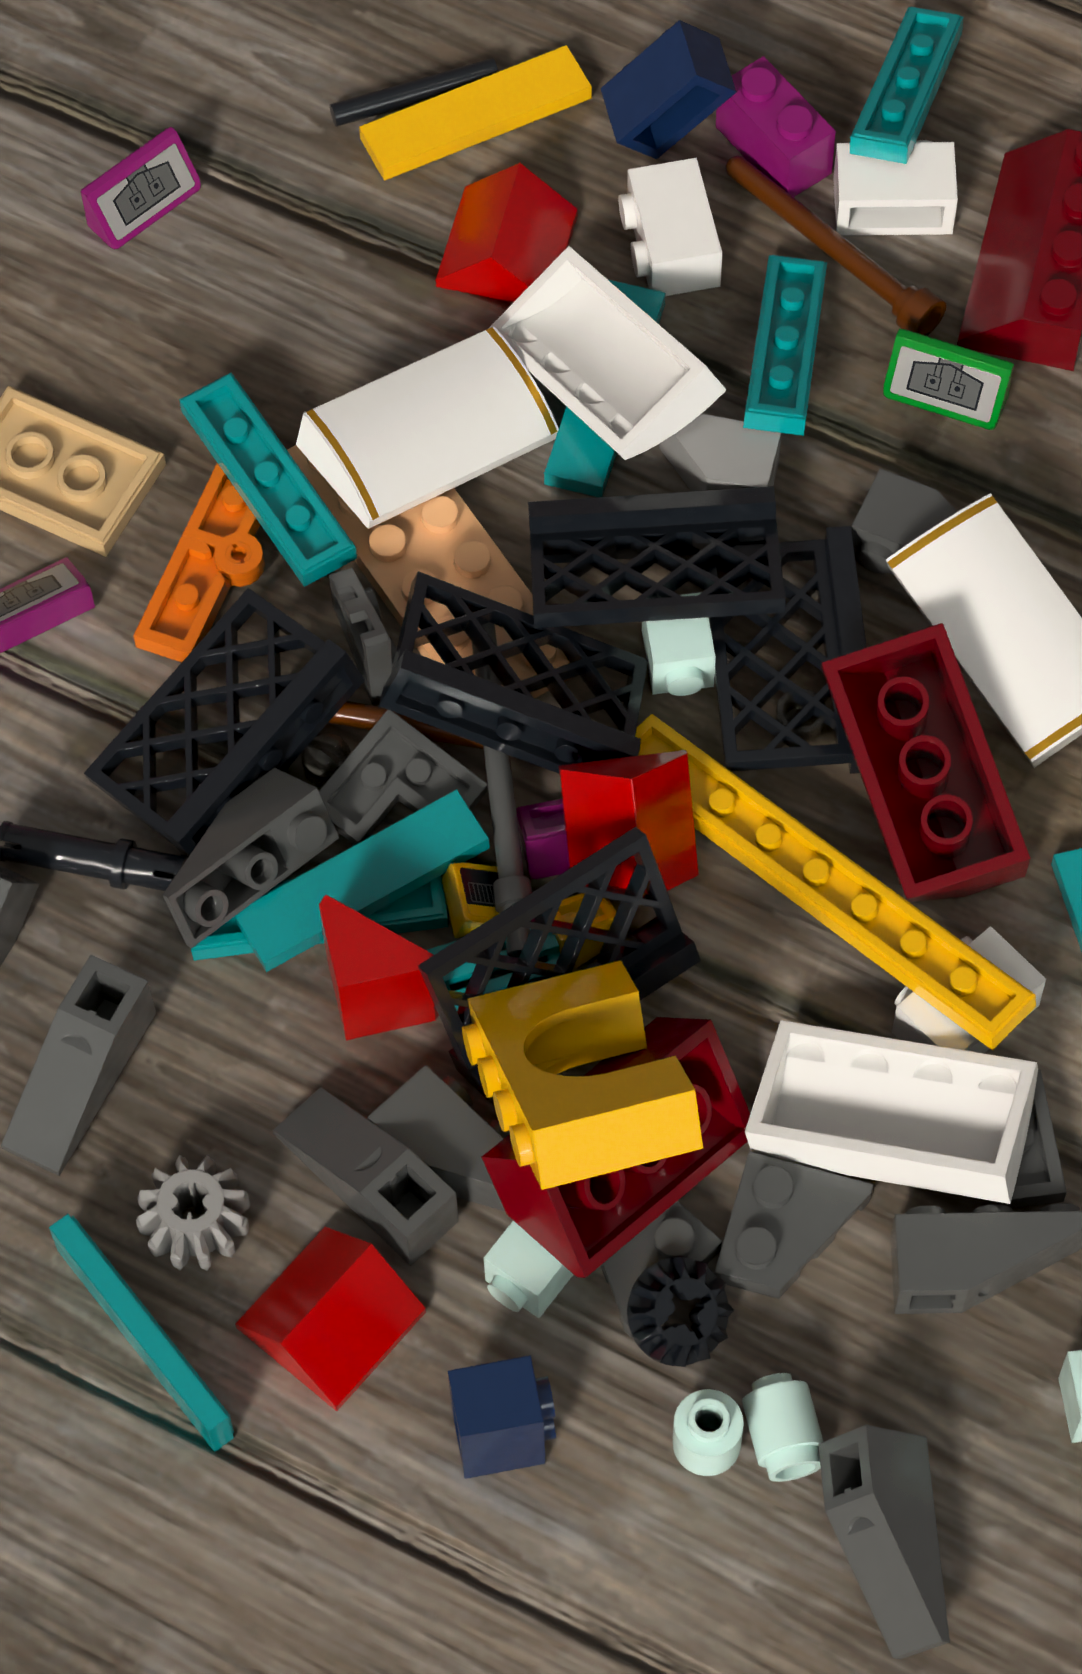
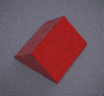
[435,163,578,302]
[559,750,699,893]
[319,895,439,1041]
[235,1227,426,1411]

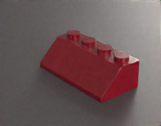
[957,129,1082,371]
[821,623,1031,902]
[481,1017,750,1278]

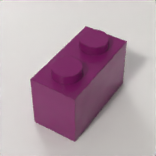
[716,56,836,197]

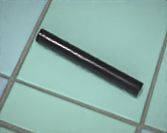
[329,58,498,127]

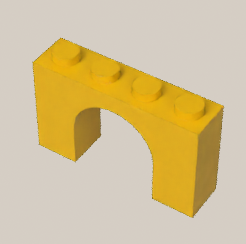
[462,961,703,1190]

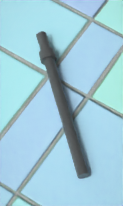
[472,622,532,958]

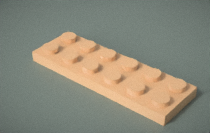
[287,445,571,698]

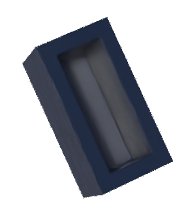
[600,20,737,159]
[448,1355,556,1479]

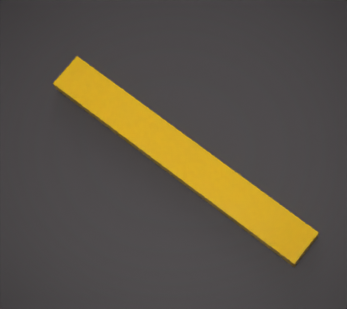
[635,714,1036,1051]

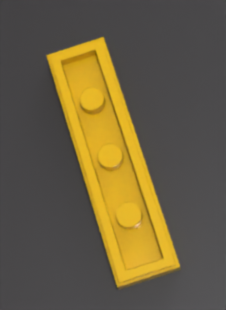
[359,45,592,181]

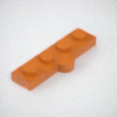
[133,463,265,662]

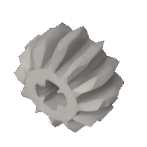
[136,1155,250,1271]

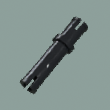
[0,821,189,891]

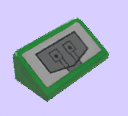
[883,328,1014,430]

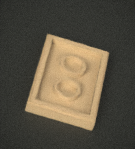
[0,386,166,557]

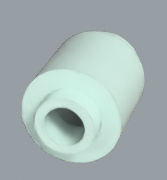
[742,1373,824,1482]
[673,1389,744,1476]

